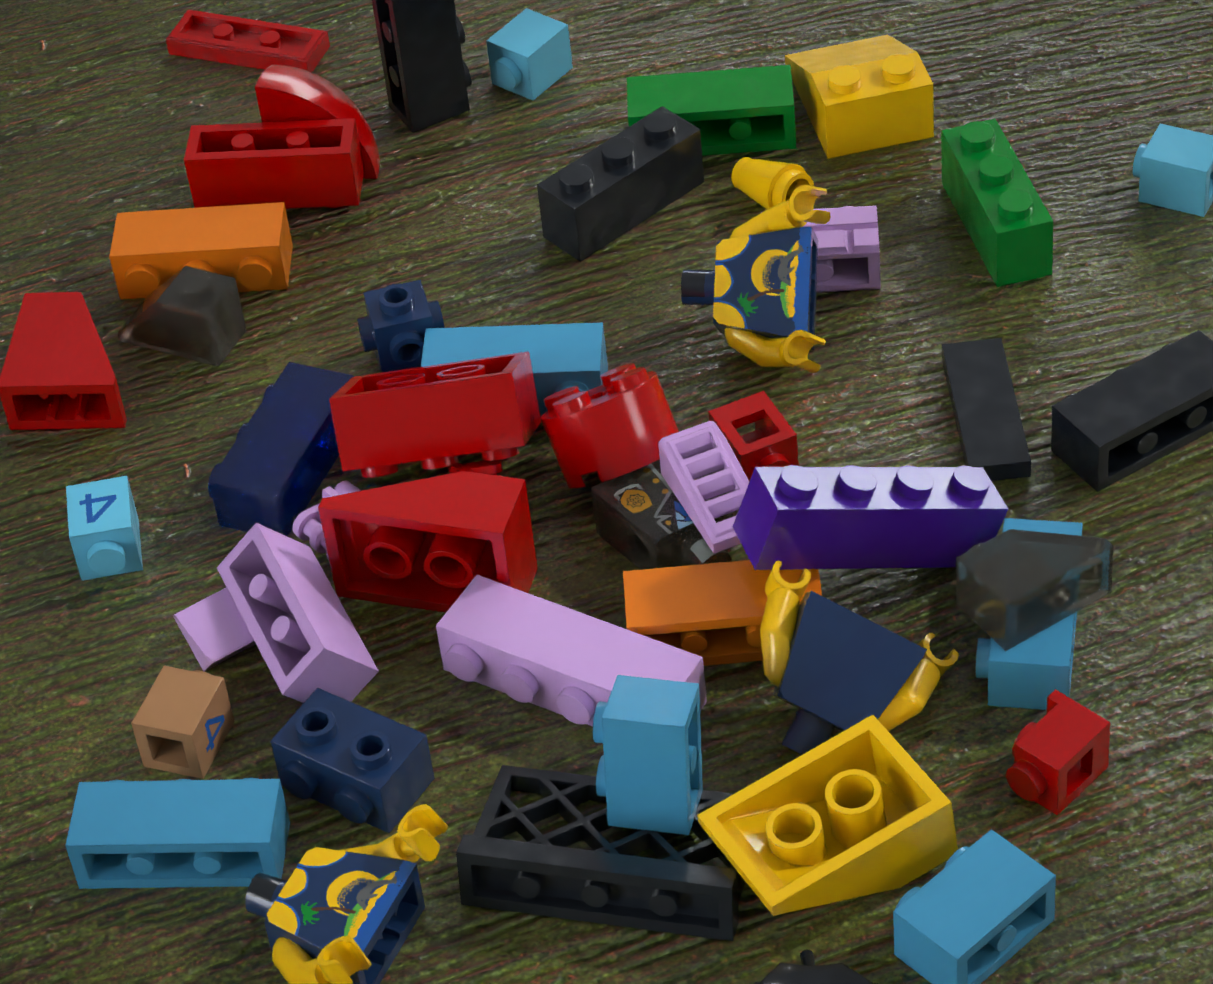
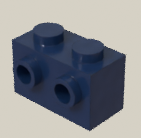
[270,688,435,833]

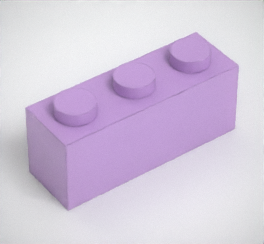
[217,523,379,703]

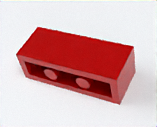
[184,118,364,209]

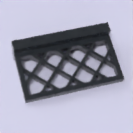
[456,765,745,941]

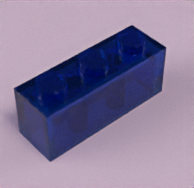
[208,362,354,537]

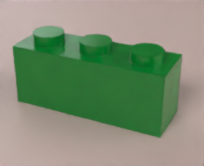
[626,65,797,156]
[941,118,1053,287]

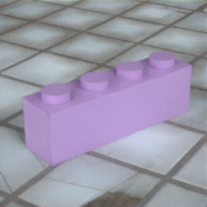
[436,575,707,727]

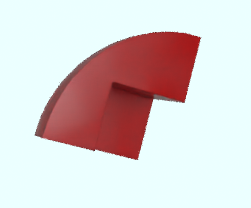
[255,65,380,179]

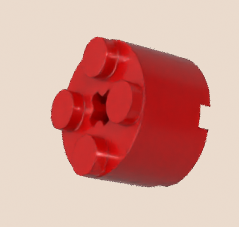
[541,363,679,488]

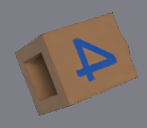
[131,666,235,779]

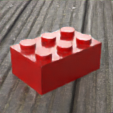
[329,351,541,478]

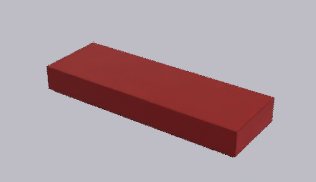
[166,10,330,72]

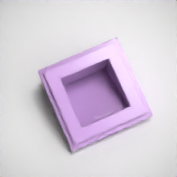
[173,587,256,672]

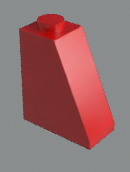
[0,292,127,430]

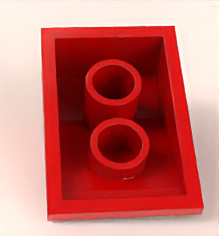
[318,471,538,613]

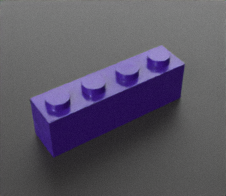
[732,465,1009,570]

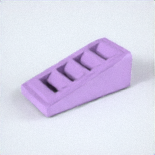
[658,421,749,554]

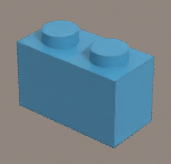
[593,675,703,835]
[893,829,1056,984]

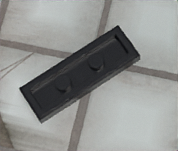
[942,338,1031,481]

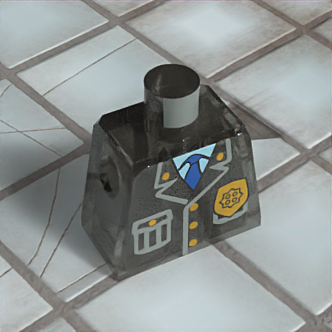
[591,459,734,570]

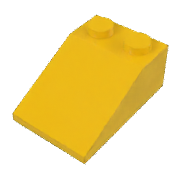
[785,34,934,159]
[697,715,958,916]

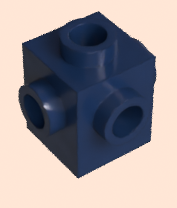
[357,280,445,373]

